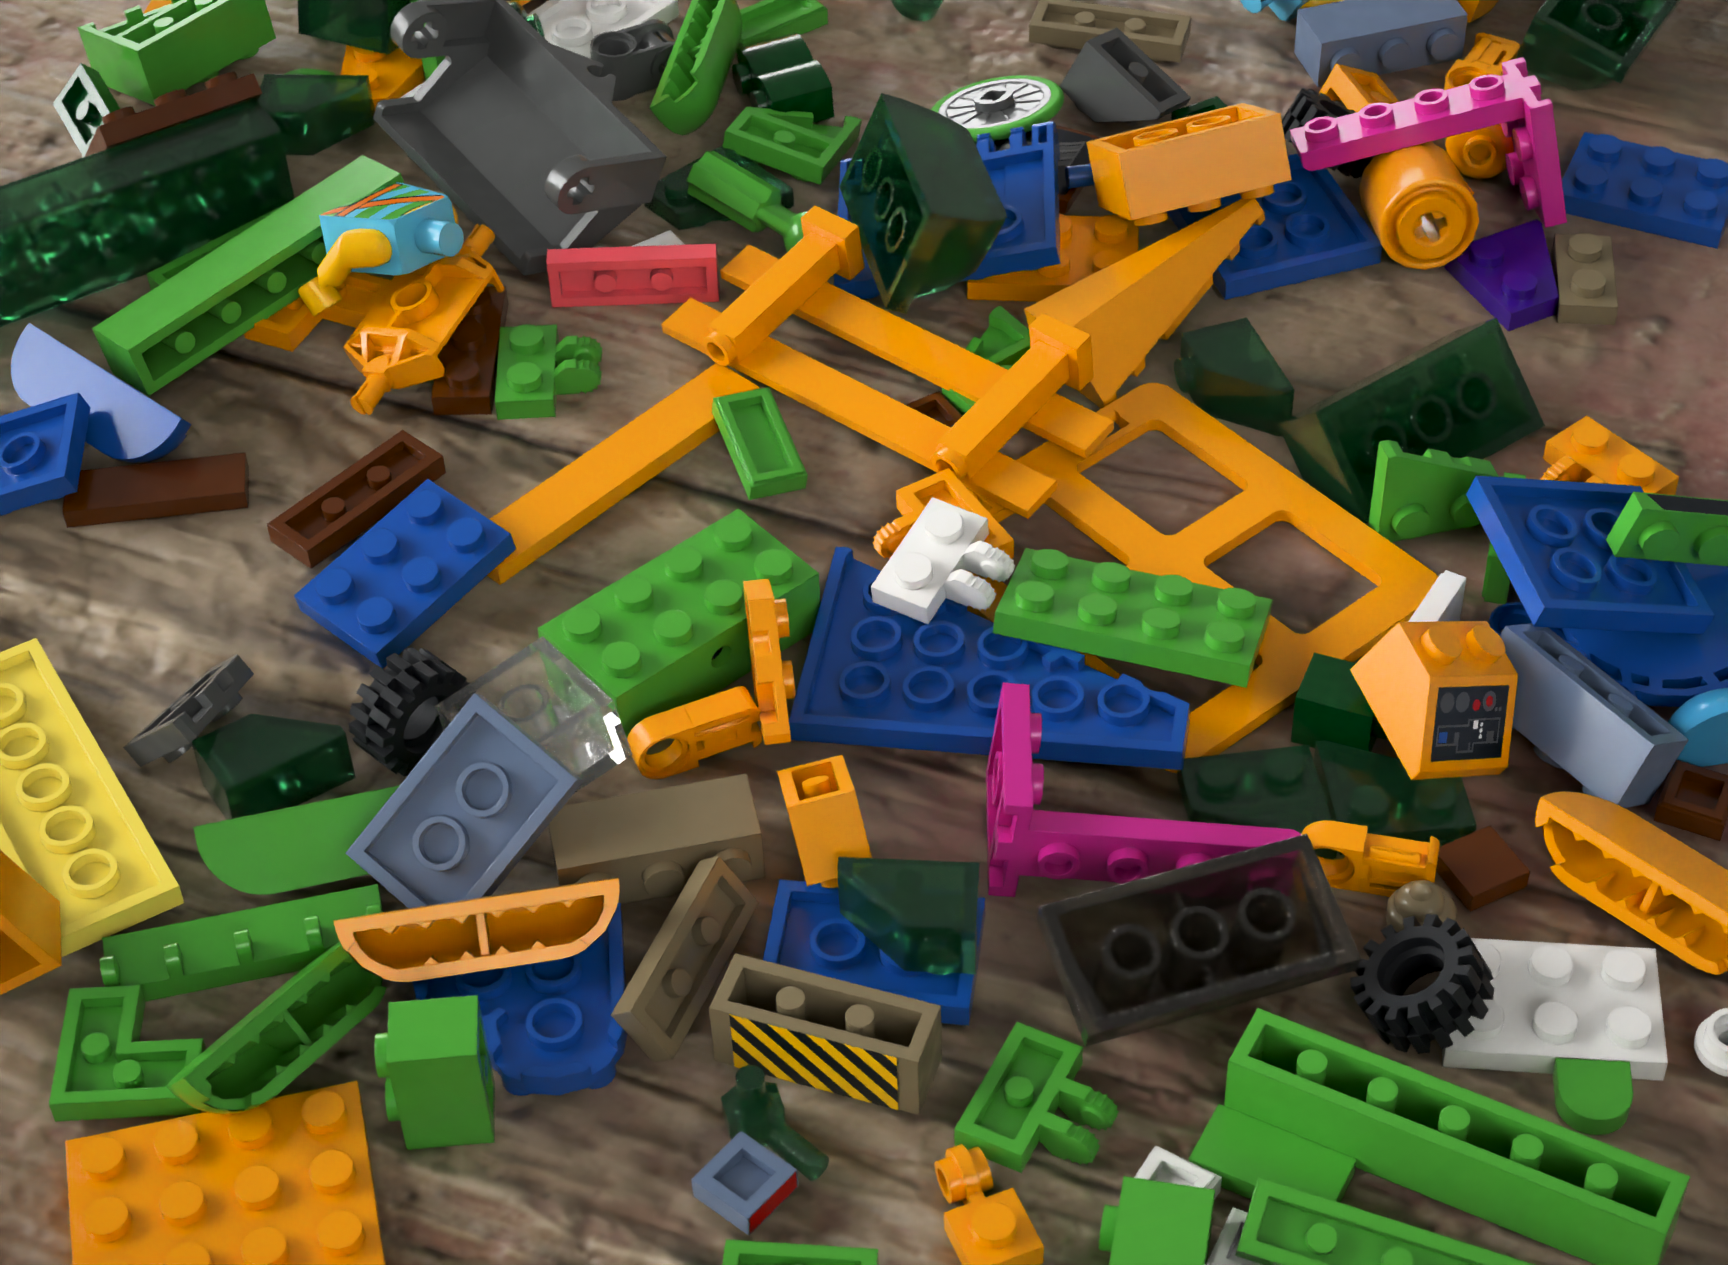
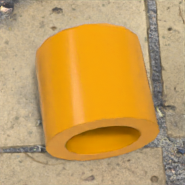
[1359,142,1479,270]

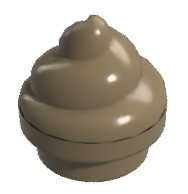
[1385,880,1457,932]

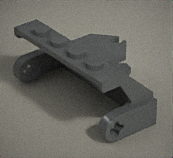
[373,0,667,275]

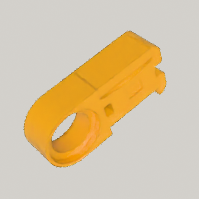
[1444,33,1520,90]
[627,686,762,779]
[1299,820,1440,897]

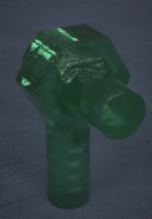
[721,1065,829,1181]

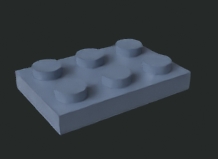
[346,693,583,908]

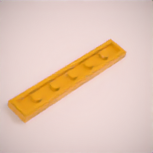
[487,363,759,585]

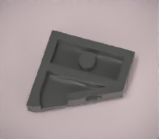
[123,654,254,767]

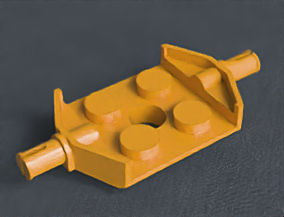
[343,224,505,415]

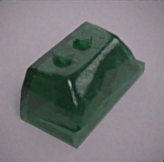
[1516,0,1681,91]
[839,93,1007,314]

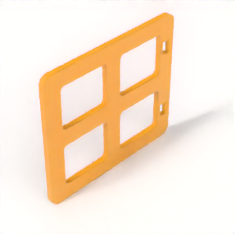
[967,383,1438,774]

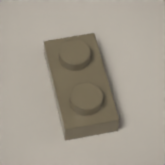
[1552,233,1618,325]

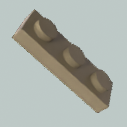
[1029,0,1191,63]
[611,856,759,1062]

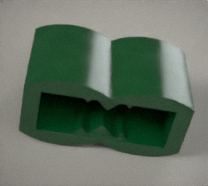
[732,33,834,123]

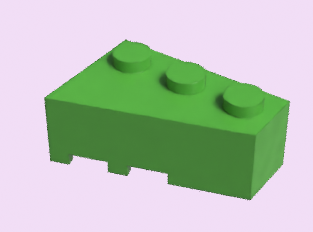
[77,0,276,106]

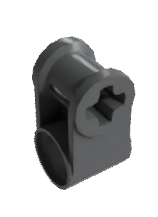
[590,19,676,101]

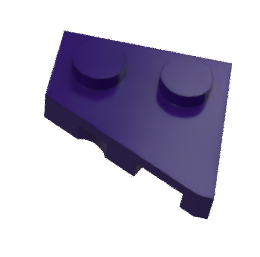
[1444,219,1559,331]

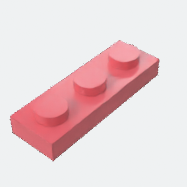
[546,244,720,307]

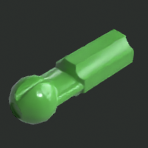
[686,151,808,252]

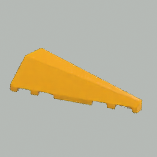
[1024,198,1265,408]

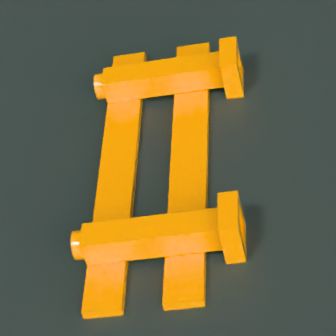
[661,205,1114,519]

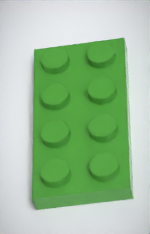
[993,548,1273,688]

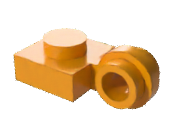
[934,1144,1044,1265]

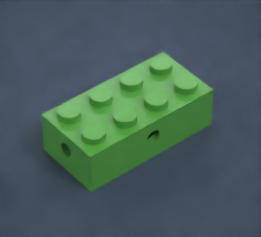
[538,509,820,751]

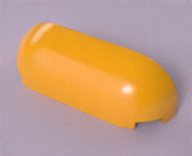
[1535,791,1728,975]
[334,878,620,982]

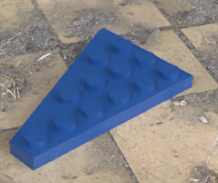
[789,547,1190,770]

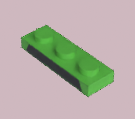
[1606,492,1728,566]

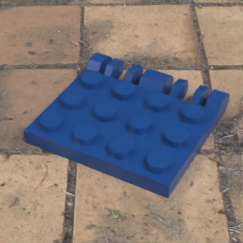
[834,121,1061,299]

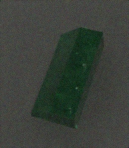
[1278,318,1545,524]

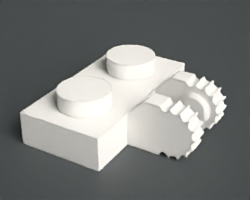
[871,497,1015,624]

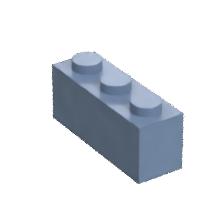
[1294,0,1468,87]
[1500,623,1689,808]

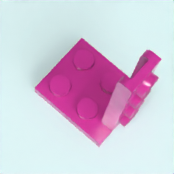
[1290,57,1567,228]
[986,683,1305,897]

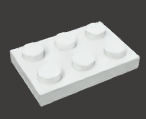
[1439,938,1668,1081]

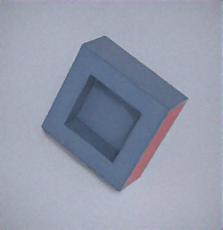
[691,1131,798,1236]

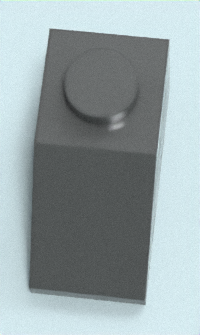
[1059,27,1191,122]

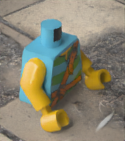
[298,182,464,317]

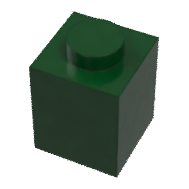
[1291,653,1388,763]

